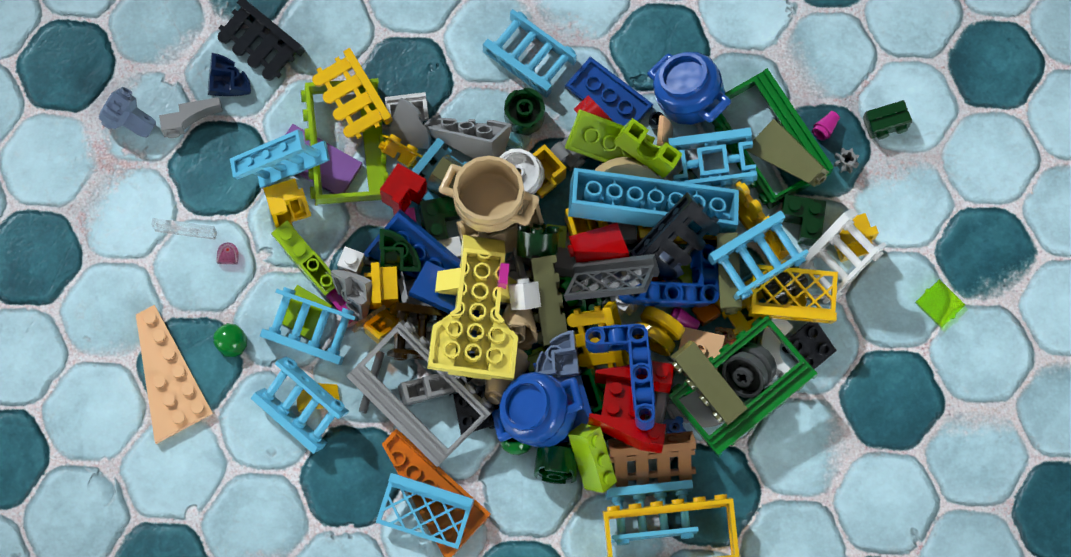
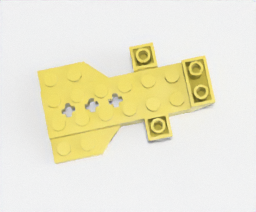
[427,235,518,381]

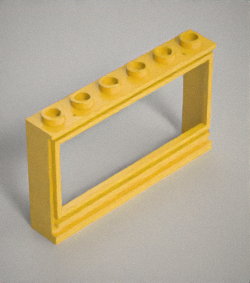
[602,494,739,557]

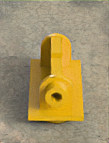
[379,134,423,168]

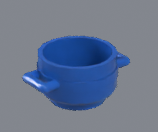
[647,52,731,125]
[492,372,584,448]

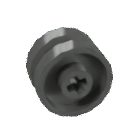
[722,343,777,398]

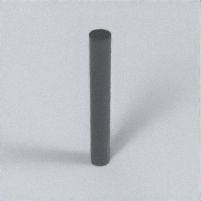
[359,351,385,414]

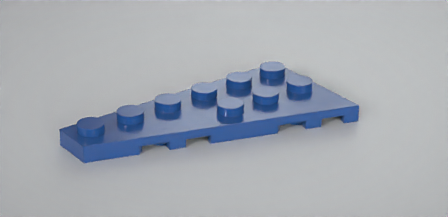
[364,209,461,279]

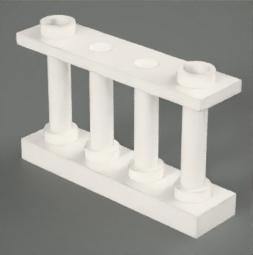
[799,209,886,304]

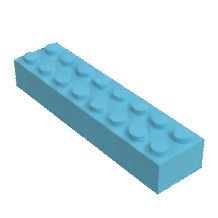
[568,168,739,236]

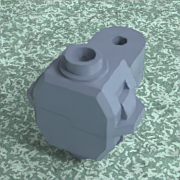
[99,87,156,138]

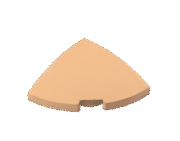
[657,115,673,146]

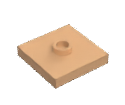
[679,327,725,371]

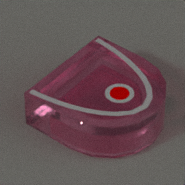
[217,242,239,264]

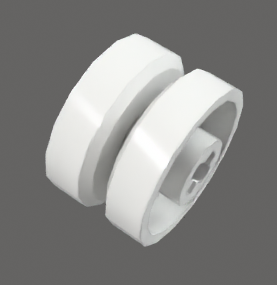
[500,149,545,194]

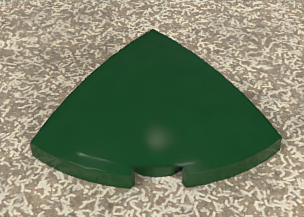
[379,228,421,272]

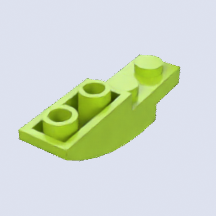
[271,220,335,296]

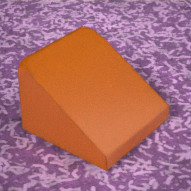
[691,303,721,327]

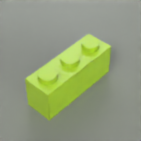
[568,423,617,493]

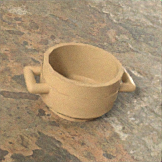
[439,155,539,233]

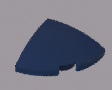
[208,53,251,96]

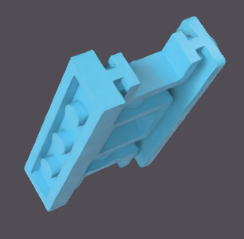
[668,128,758,188]

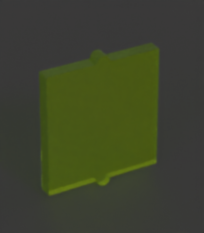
[915,279,965,328]

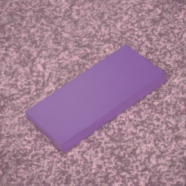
[285,124,363,194]

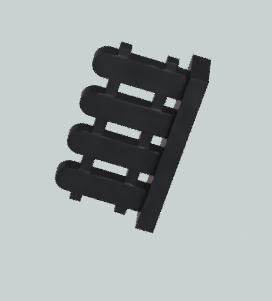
[217,0,306,81]
[630,192,720,281]

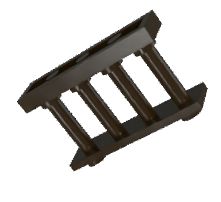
[387,302,474,361]

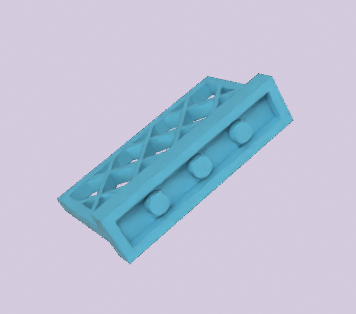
[376,473,475,549]

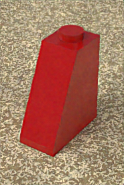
[567,223,629,263]

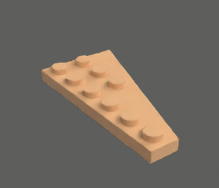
[136,305,213,444]

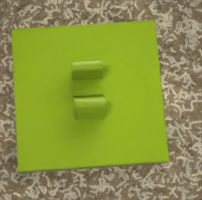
[282,285,333,341]

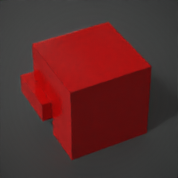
[380,163,428,215]

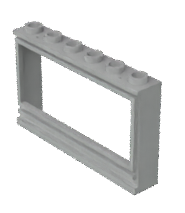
[346,320,494,467]

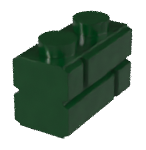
[863,100,912,140]

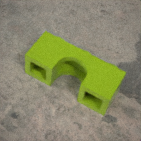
[613,118,682,179]

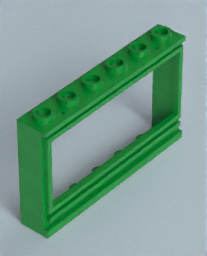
[712,68,834,209]
[669,315,818,458]

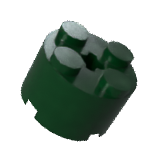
[504,88,545,136]
[516,223,559,258]
[534,445,578,484]

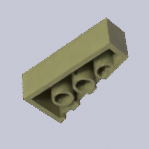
[526,255,567,350]
[670,340,748,425]

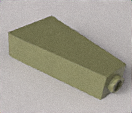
[746,119,829,187]
[716,232,742,315]

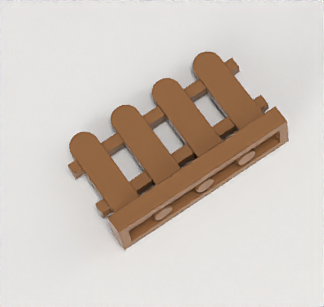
[607,431,696,487]

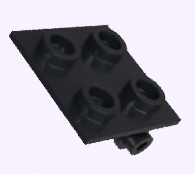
[782,322,837,369]
[453,384,496,435]

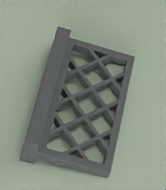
[564,254,660,301]

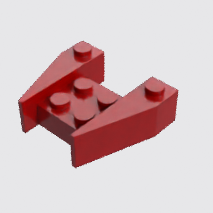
[588,361,674,453]

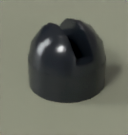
[649,112,664,130]

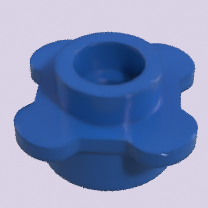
[663,416,686,434]

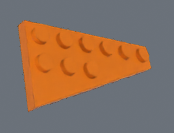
[382,429,491,557]

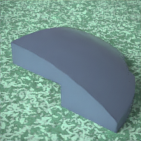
[535,330,580,378]

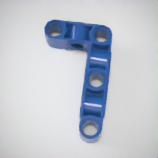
[619,244,719,308]
[585,324,655,431]

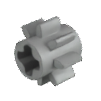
[834,148,859,174]

